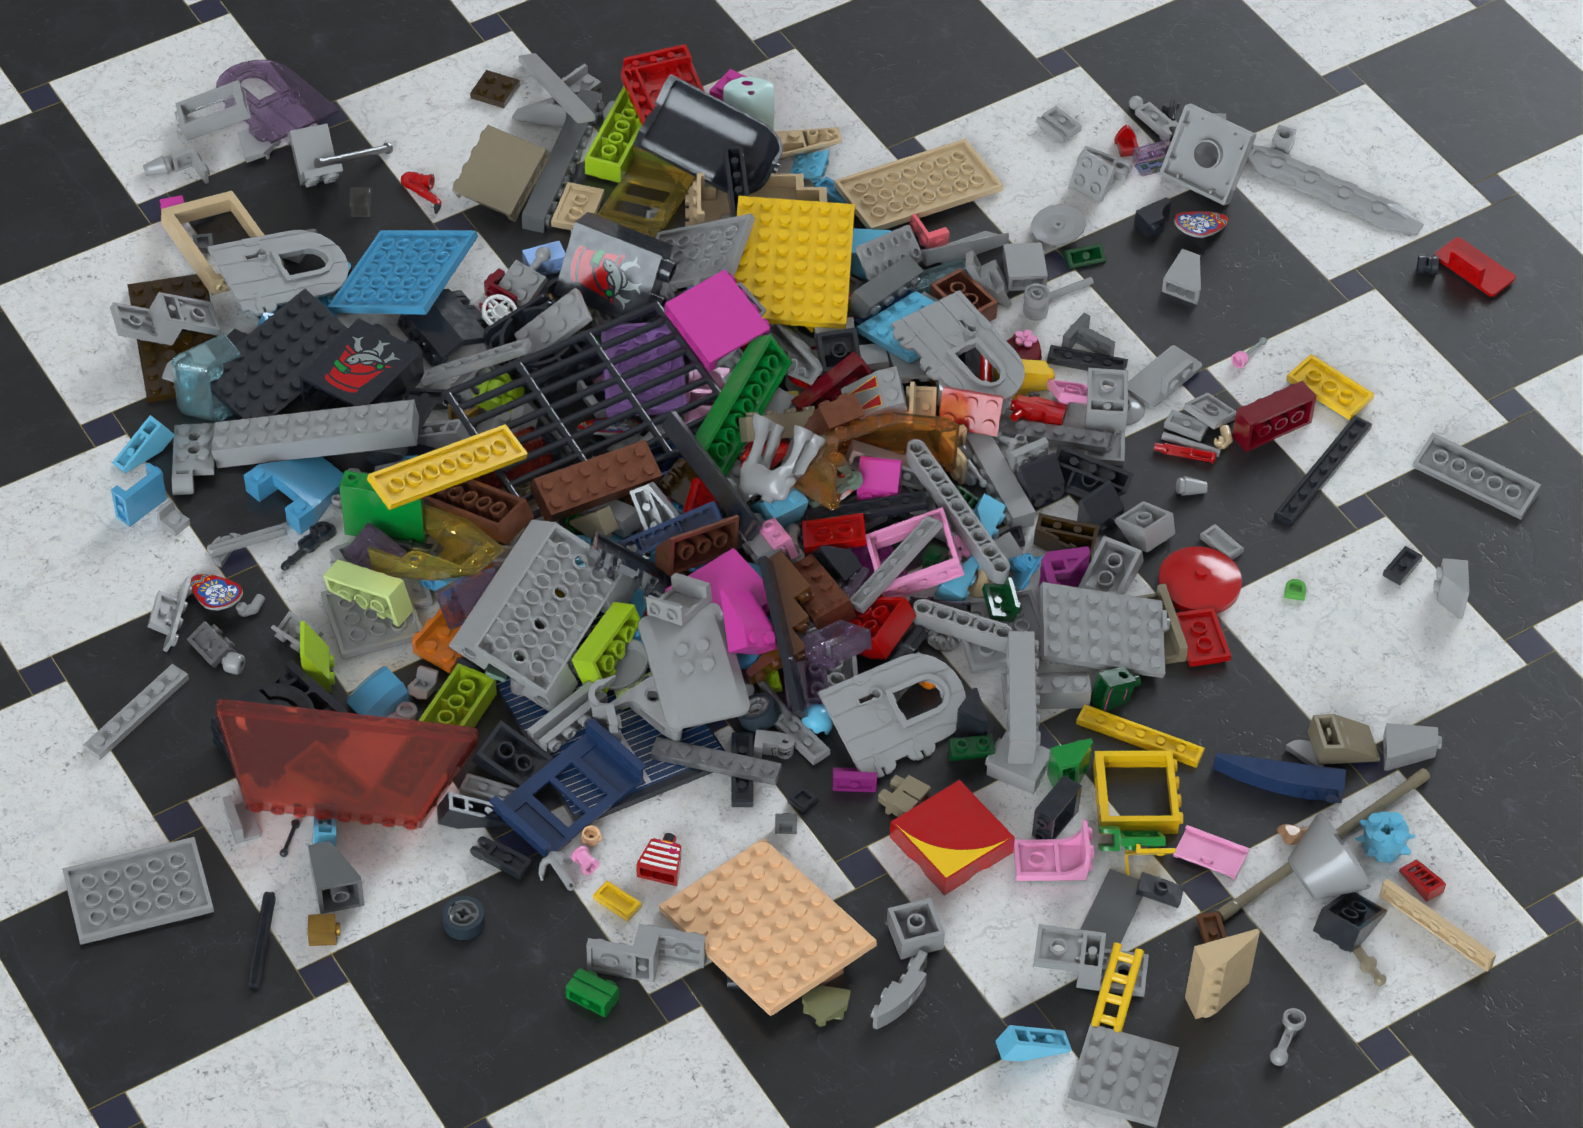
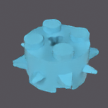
[1355,812,1415,863]

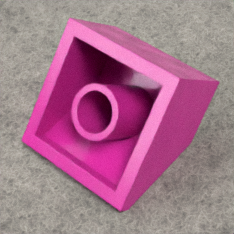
[857,456,902,501]

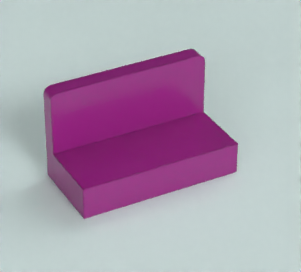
[833,767,877,792]

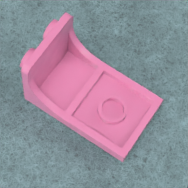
[1014,820,1094,881]

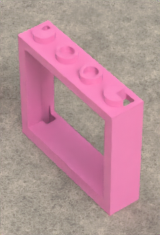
[866,507,965,597]

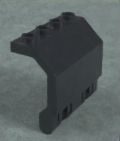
[397,289,489,367]

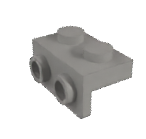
[271,611,323,653]
[592,704,622,742]

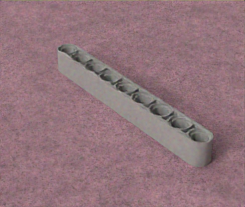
[906,439,1010,584]

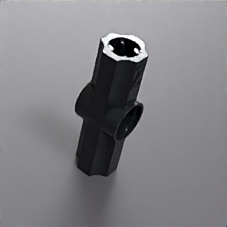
[883,625,928,664]

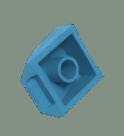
[347,666,409,724]

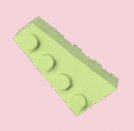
[323,559,414,627]

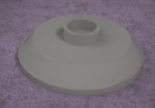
[609,639,649,690]

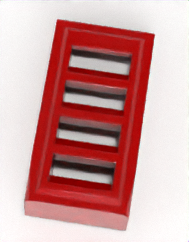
[1399,859,1446,902]

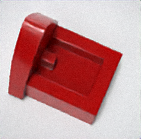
[1114,124,1140,157]

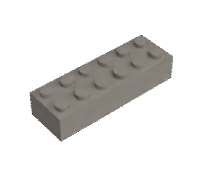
[1006,631,1041,764]

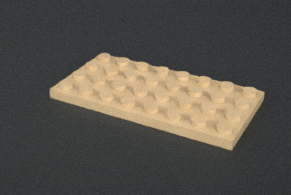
[834,138,1004,230]

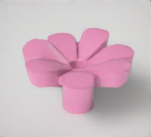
[947,535,971,560]

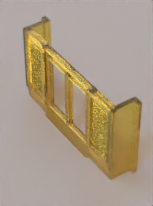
[589,146,697,238]

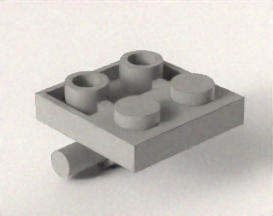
[1006,437,1049,479]

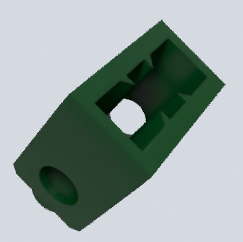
[1090,666,1141,712]

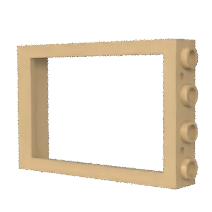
[161,191,284,295]

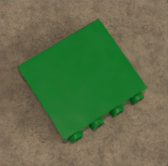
[340,470,430,543]

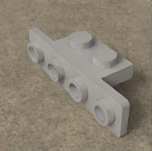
[147,576,192,652]

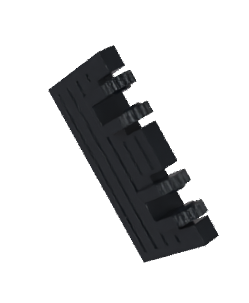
[588,531,668,597]

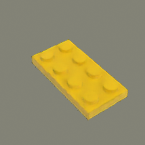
[1286,354,1374,421]

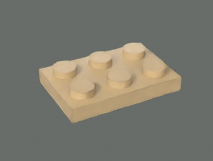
[551,182,605,230]

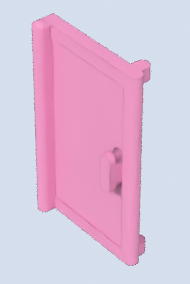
[1173,825,1250,880]

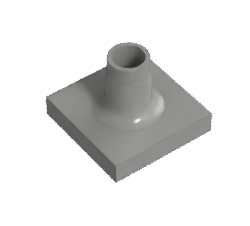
[1159,104,1257,205]

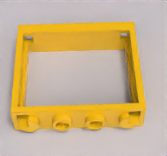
[1093,751,1183,834]

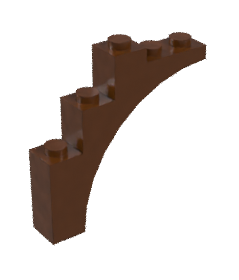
[745,550,812,685]

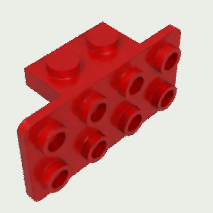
[1434,237,1516,297]

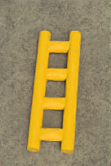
[1091,942,1144,1033]

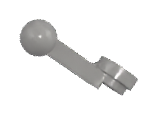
[784,523,805,564]
[1270,1008,1306,1066]

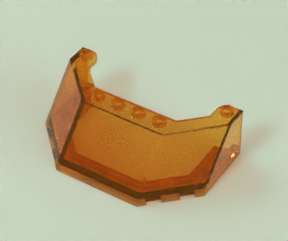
[794,411,960,510]

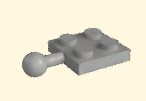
[498,247,551,307]

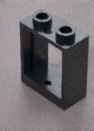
[1032,775,1082,839]

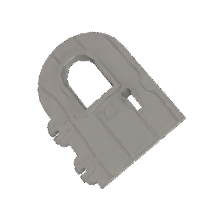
[208,230,349,316]
[891,290,1025,401]
[818,654,966,778]

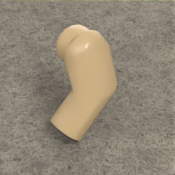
[1214,425,1233,449]

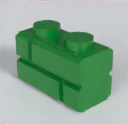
[566,968,619,1017]

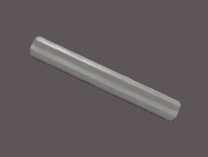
[207,524,286,557]

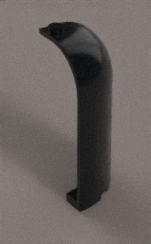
[633,74,783,194]

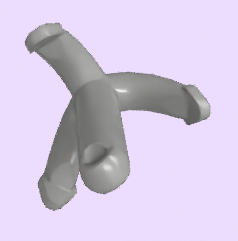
[538,851,575,891]

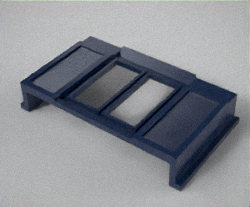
[489,718,647,857]

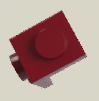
[484,268,518,310]

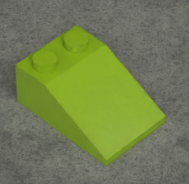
[300,621,335,693]

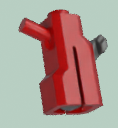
[1010,391,1068,426]

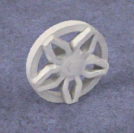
[481,294,517,325]

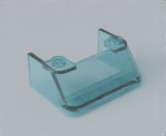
[171,334,241,422]

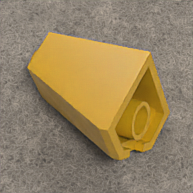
[993,359,1055,399]

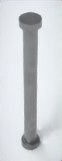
[314,142,393,168]

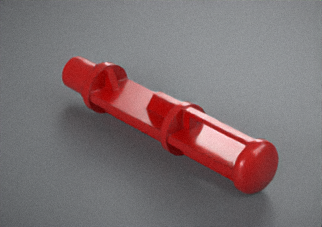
[1154,443,1216,464]

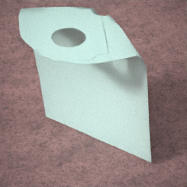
[723,77,775,131]

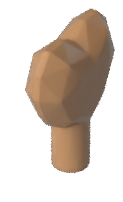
[1277,824,1309,845]

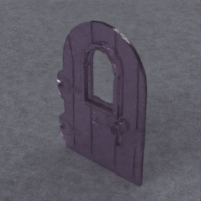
[216,60,340,144]

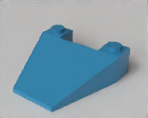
[244,456,344,535]

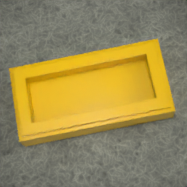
[593,880,642,922]

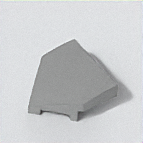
[237,128,281,163]

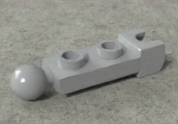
[1129,96,1178,145]

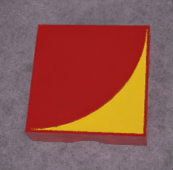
[890,780,1015,896]

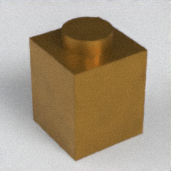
[307,914,341,946]

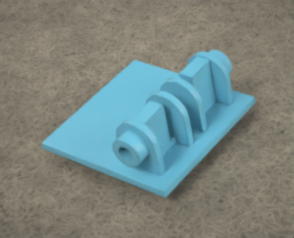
[790,150,830,186]

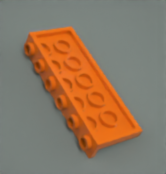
[412,560,497,674]

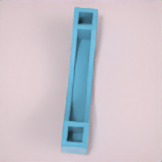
[934,493,1006,602]

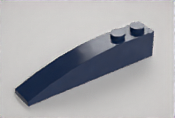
[617,501,723,556]
[1213,753,1346,803]

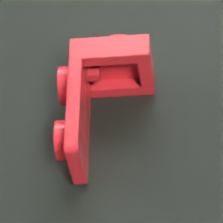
[909,214,949,249]

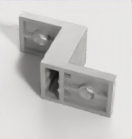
[285,124,343,188]

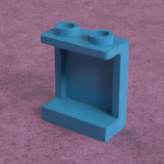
[111,463,166,527]

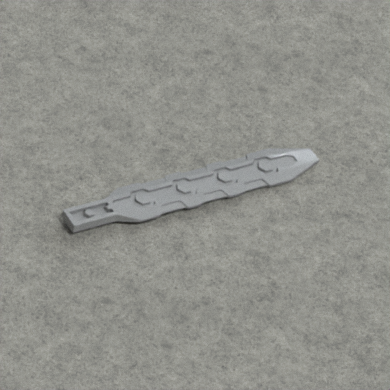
[1246,144,1424,235]

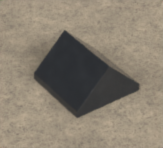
[955,688,989,738]

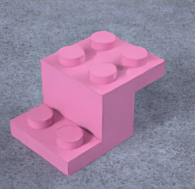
[684,366,730,424]

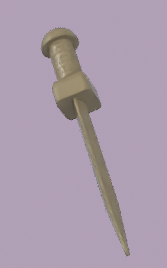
[1353,946,1387,986]

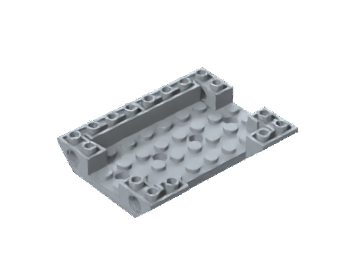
[449,520,635,712]

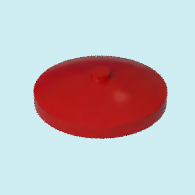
[1158,546,1242,614]

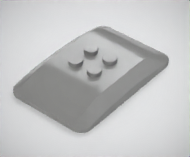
[638,603,750,729]

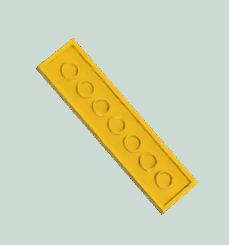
[367,424,528,510]

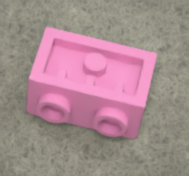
[759,517,799,560]

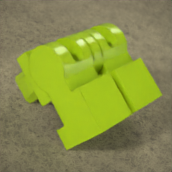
[473,371,525,413]

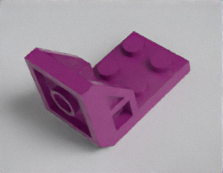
[1038,547,1090,590]

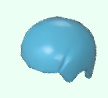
[802,704,834,735]

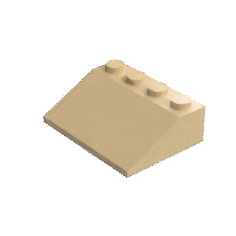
[1185,929,1260,1019]

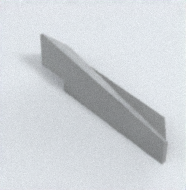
[921,231,1009,266]

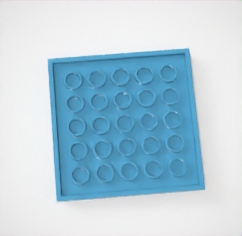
[328,230,478,315]

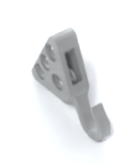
[588,675,683,741]

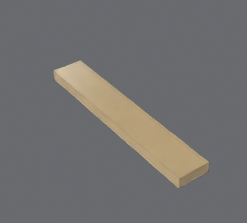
[1379,879,1496,972]

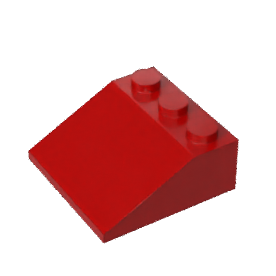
[827,597,916,659]

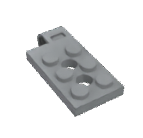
[172,423,215,495]

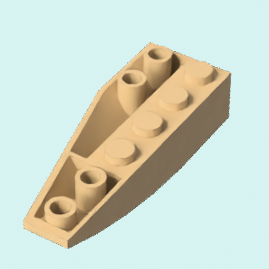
[774,127,842,160]

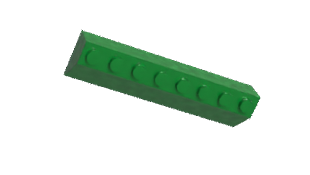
[695,334,792,476]

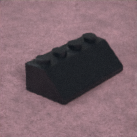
[366,395,438,466]

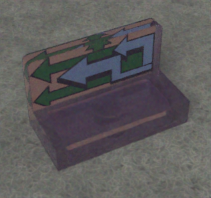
[1132,140,1171,177]

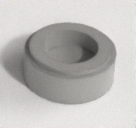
[396,702,418,723]

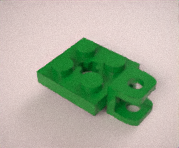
[1098,826,1166,851]

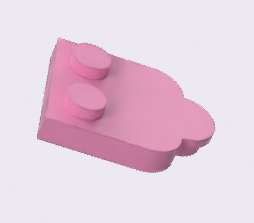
[1047,379,1087,404]

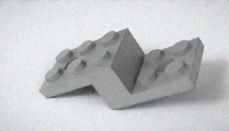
[110,292,221,345]
[1084,368,1128,466]
[586,924,706,983]
[1033,924,1149,997]

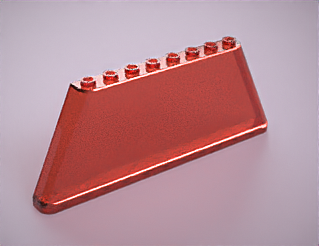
[215,699,478,830]

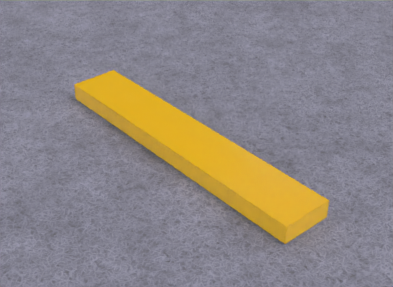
[1076,704,1205,768]

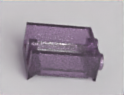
[803,620,872,669]

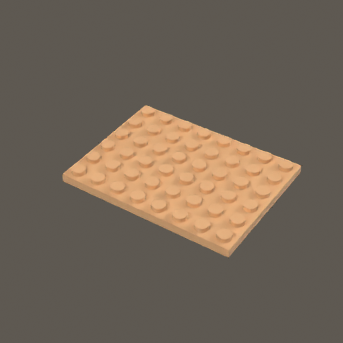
[659,838,877,1016]

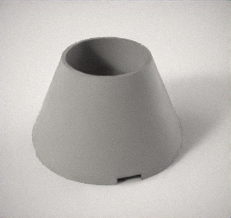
[1287,813,1371,900]

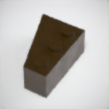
[1033,513,1100,567]

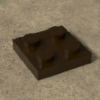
[470,70,520,109]

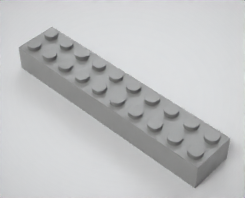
[211,400,419,468]

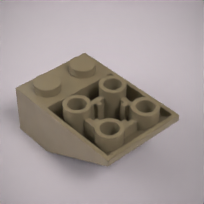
[1307,714,1380,765]

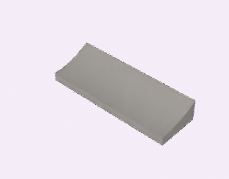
[1413,432,1541,520]

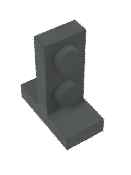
[1062,313,1116,356]

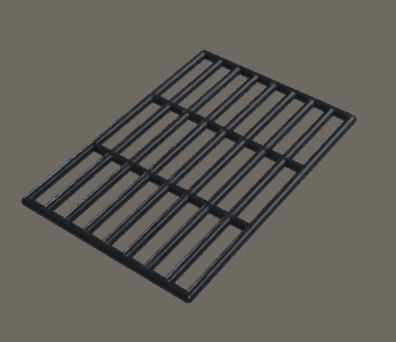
[443,301,721,520]

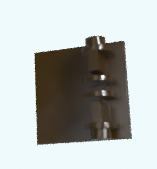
[656,458,700,506]

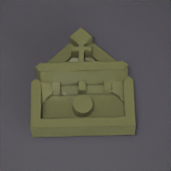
[802,985,851,1027]

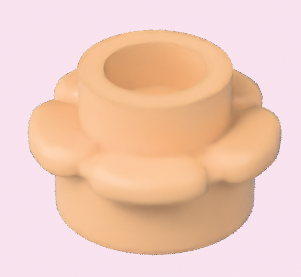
[580,826,602,846]

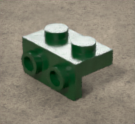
[982,577,1021,622]
[948,734,995,761]

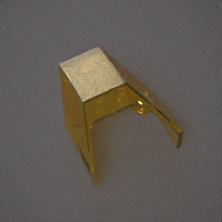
[368,504,504,581]

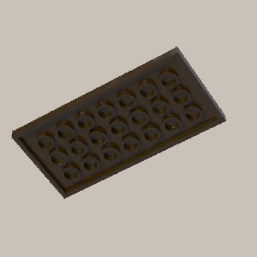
[127,274,221,403]

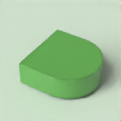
[1284,579,1306,601]

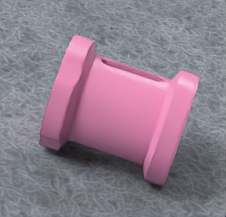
[571,846,599,875]

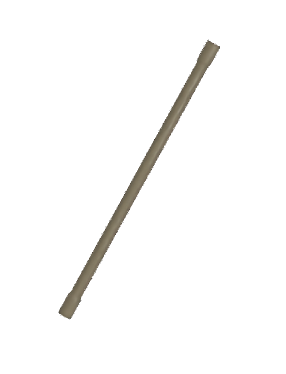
[1215,768,1430,922]

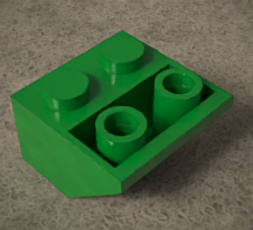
[1047,738,1093,787]

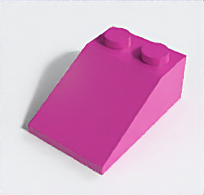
[720,589,777,655]

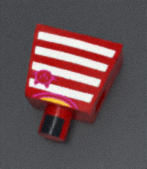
[636,833,682,886]

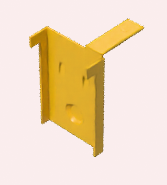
[1124,844,1176,876]

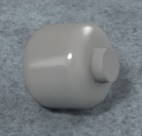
[222,652,245,675]

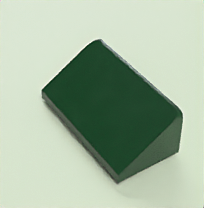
[1062,243,1106,269]

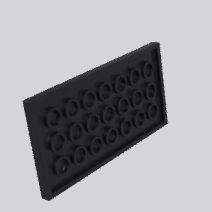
[197,288,348,420]

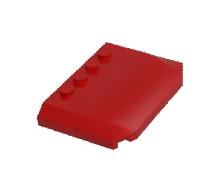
[621,44,705,125]

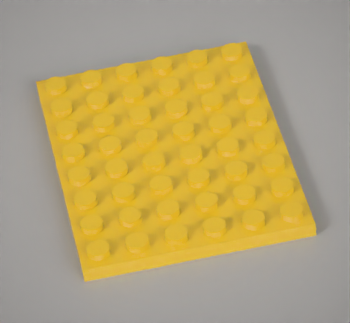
[734,196,855,329]

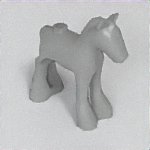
[718,414,826,514]

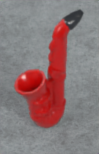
[401,171,442,214]

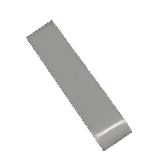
[913,599,1012,651]

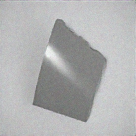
[965,250,1012,307]

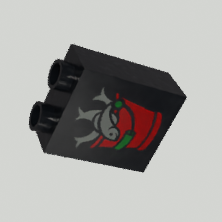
[554,212,677,324]
[299,318,424,411]

